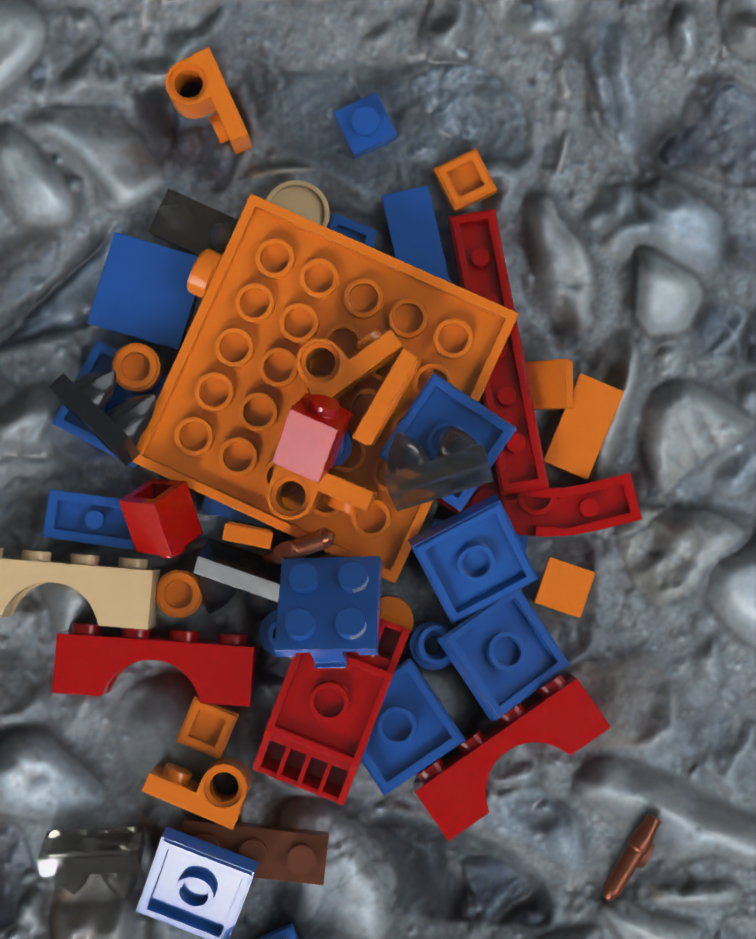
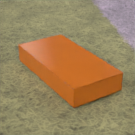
[352,349,420,447]
[544,373,624,480]

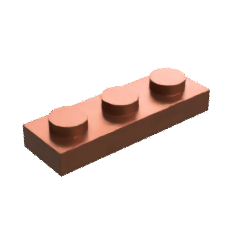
[182,816,329,885]

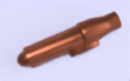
[263,528,335,567]
[602,813,661,901]

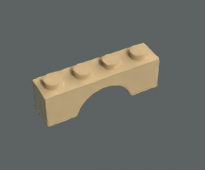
[0,548,160,630]

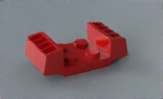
[252,618,410,806]

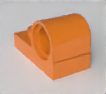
[165,47,252,155]
[296,329,404,401]
[266,464,377,520]
[142,756,251,830]

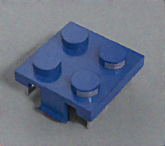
[274,556,382,669]

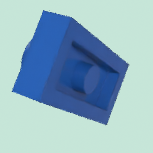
[42,489,135,550]

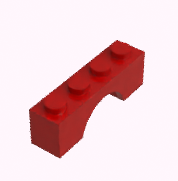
[52,622,258,707]
[413,673,611,841]

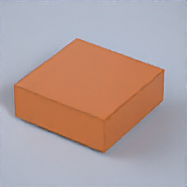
[433,148,497,214]
[525,359,573,411]
[222,521,276,549]
[533,557,595,618]
[176,694,241,759]

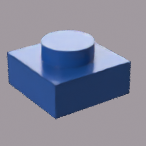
[334,92,397,159]

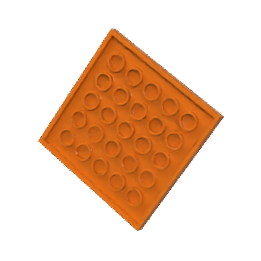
[132,193,519,583]

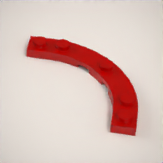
[434,473,642,537]

